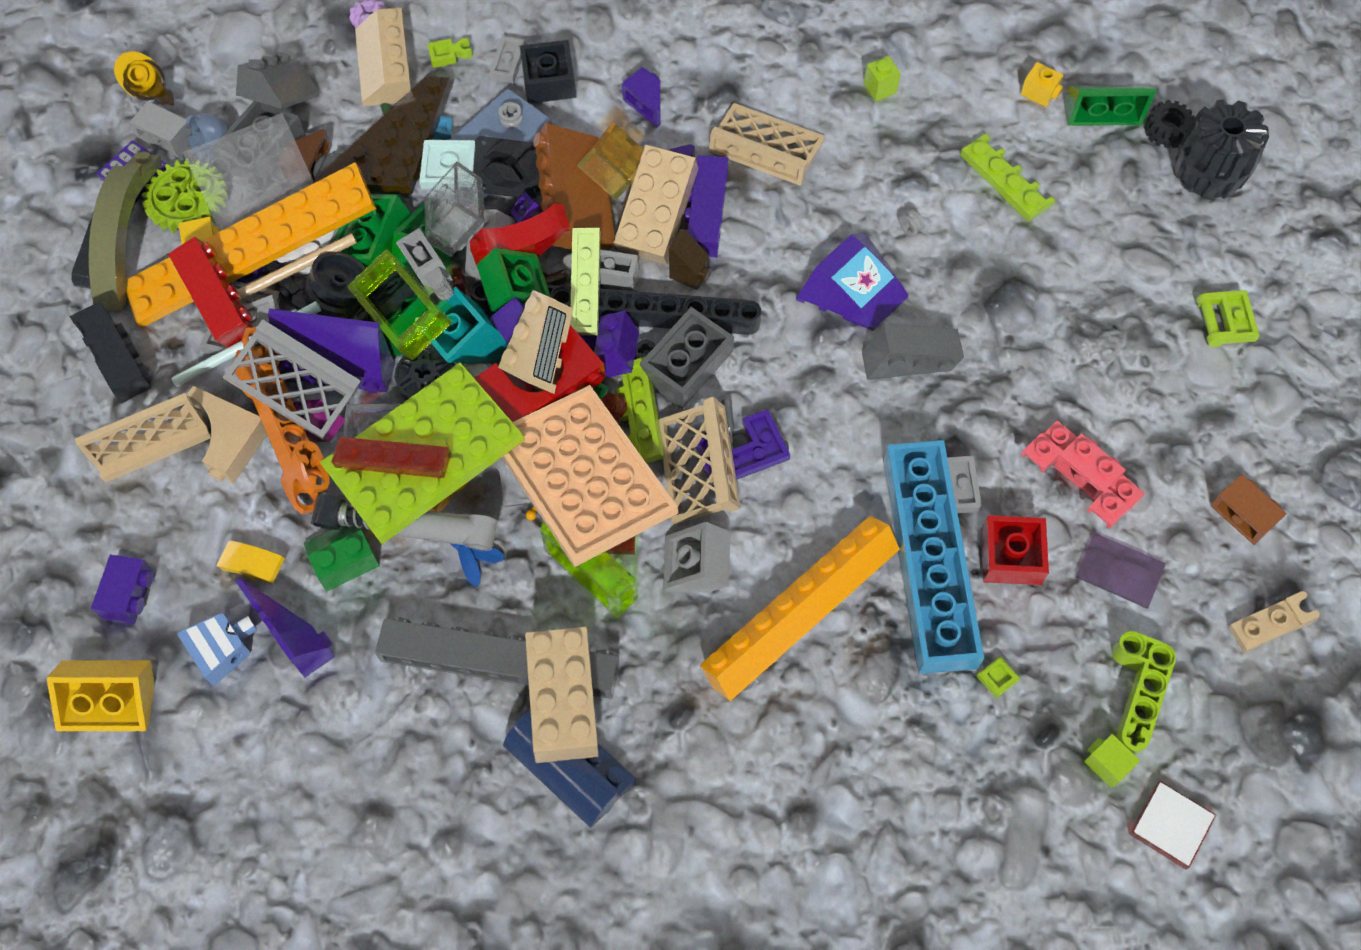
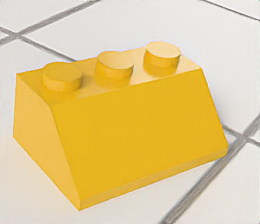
[46,660,155,731]

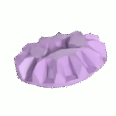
[349,0,387,28]

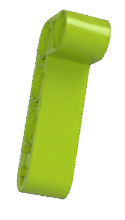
[1112,631,1176,756]

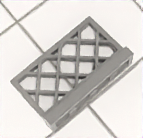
[223,319,361,439]

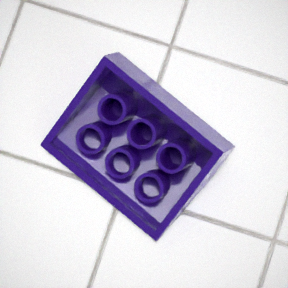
[268,309,395,393]

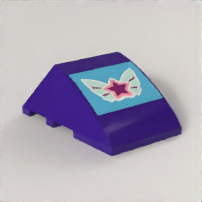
[796,233,908,331]

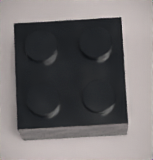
[519,39,577,104]

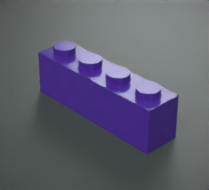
[683,155,728,258]

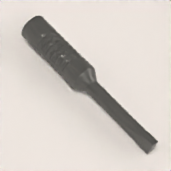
[721,399,735,449]

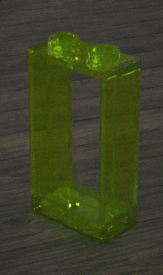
[347,249,452,360]
[540,522,638,619]

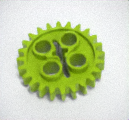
[142,159,229,234]

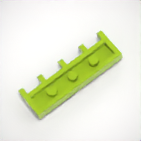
[960,133,1056,222]
[616,356,665,463]

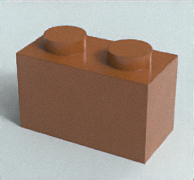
[1210,474,1287,545]

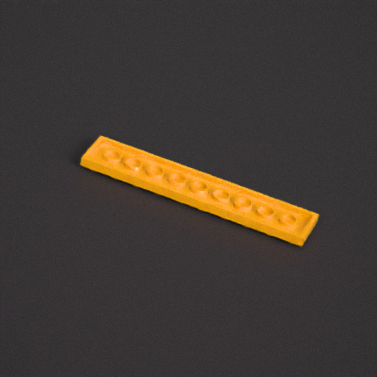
[126,163,376,328]

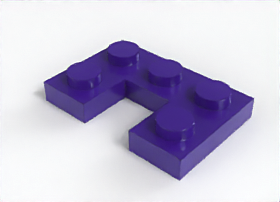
[691,409,790,488]

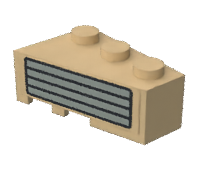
[498,290,573,394]

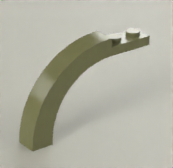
[89,152,162,311]

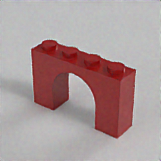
[474,325,605,422]

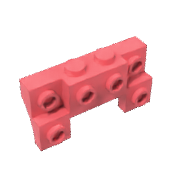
[1021,421,1145,529]

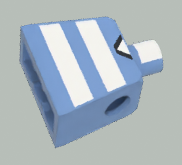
[177,613,257,686]

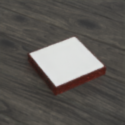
[1129,780,1216,870]

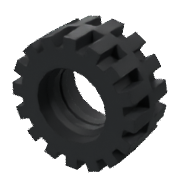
[1144,100,1195,149]

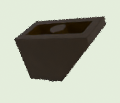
[669,229,712,290]

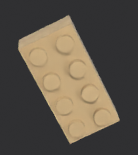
[614,144,698,265]
[525,627,598,763]

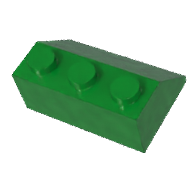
[1064,84,1156,126]
[333,194,411,278]

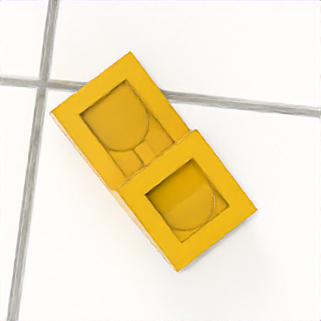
[216,540,285,584]

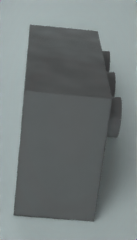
[862,324,964,380]

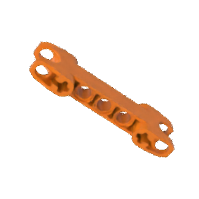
[234,327,330,514]

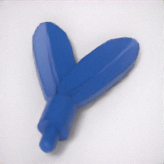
[450,543,504,586]

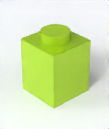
[864,56,901,102]
[1084,734,1140,788]

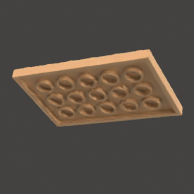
[502,385,678,567]

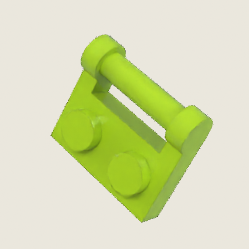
[1196,290,1260,347]

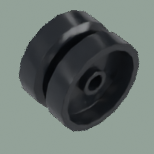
[302,252,370,319]

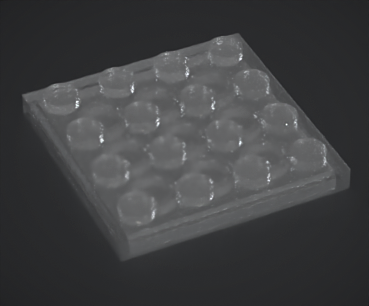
[183,113,314,231]

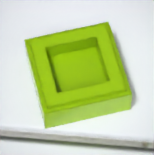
[976,656,1020,699]

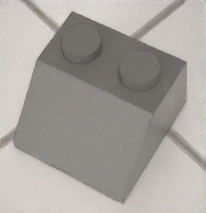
[663,522,730,593]

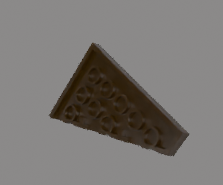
[315,76,452,194]

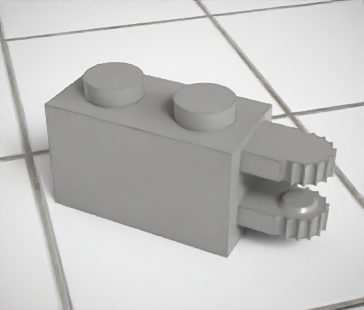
[396,228,453,300]
[563,250,639,291]

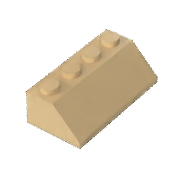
[355,8,411,106]

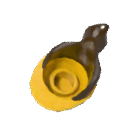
[113,51,174,106]

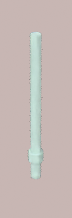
[172,301,321,387]

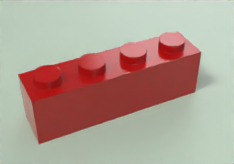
[168,236,253,348]

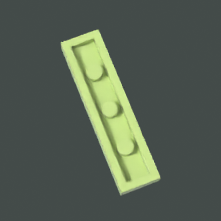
[570,228,601,335]

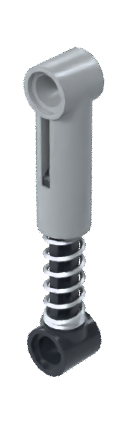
[310,494,498,551]

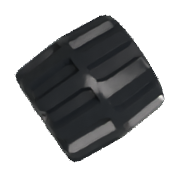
[1175,99,1269,200]

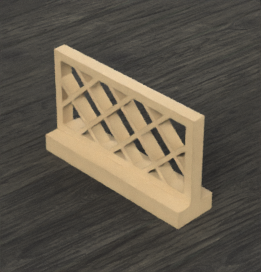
[708,103,825,186]
[75,393,211,483]
[659,397,741,524]

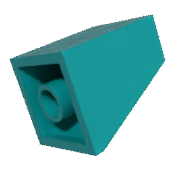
[417,287,508,363]

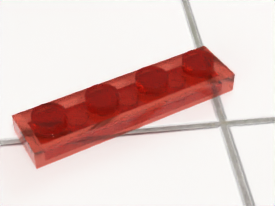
[331,437,452,478]

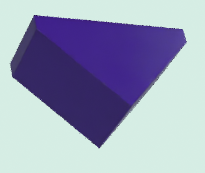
[509,191,543,223]

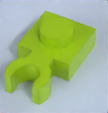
[427,38,473,68]

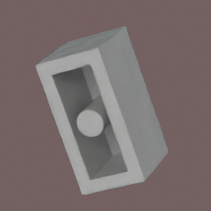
[129,101,192,157]

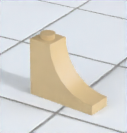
[187,386,267,484]

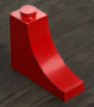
[469,203,570,265]

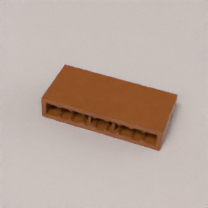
[533,123,615,251]

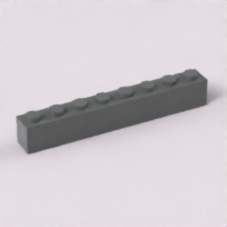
[375,617,619,699]

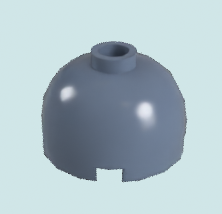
[186,113,230,165]

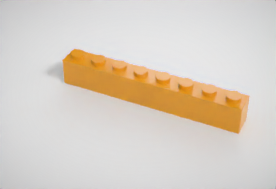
[700,515,900,701]

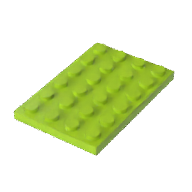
[320,363,525,544]

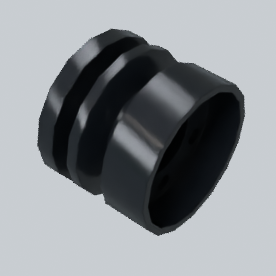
[394,348,452,402]

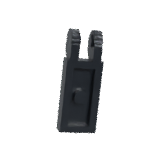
[262,261,307,311]

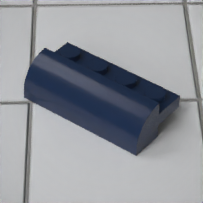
[503,709,637,828]

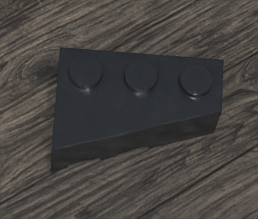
[69,301,151,404]

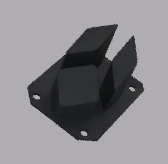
[474,136,541,198]

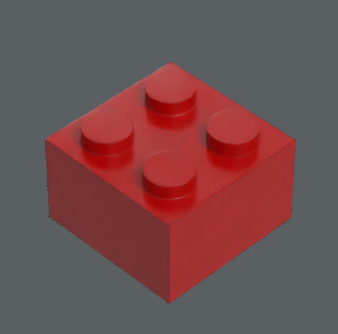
[981,515,1049,585]

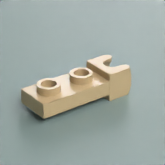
[1228,591,1320,653]

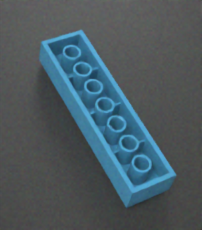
[883,440,984,674]

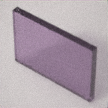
[1076,533,1166,609]

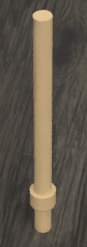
[236,233,357,303]

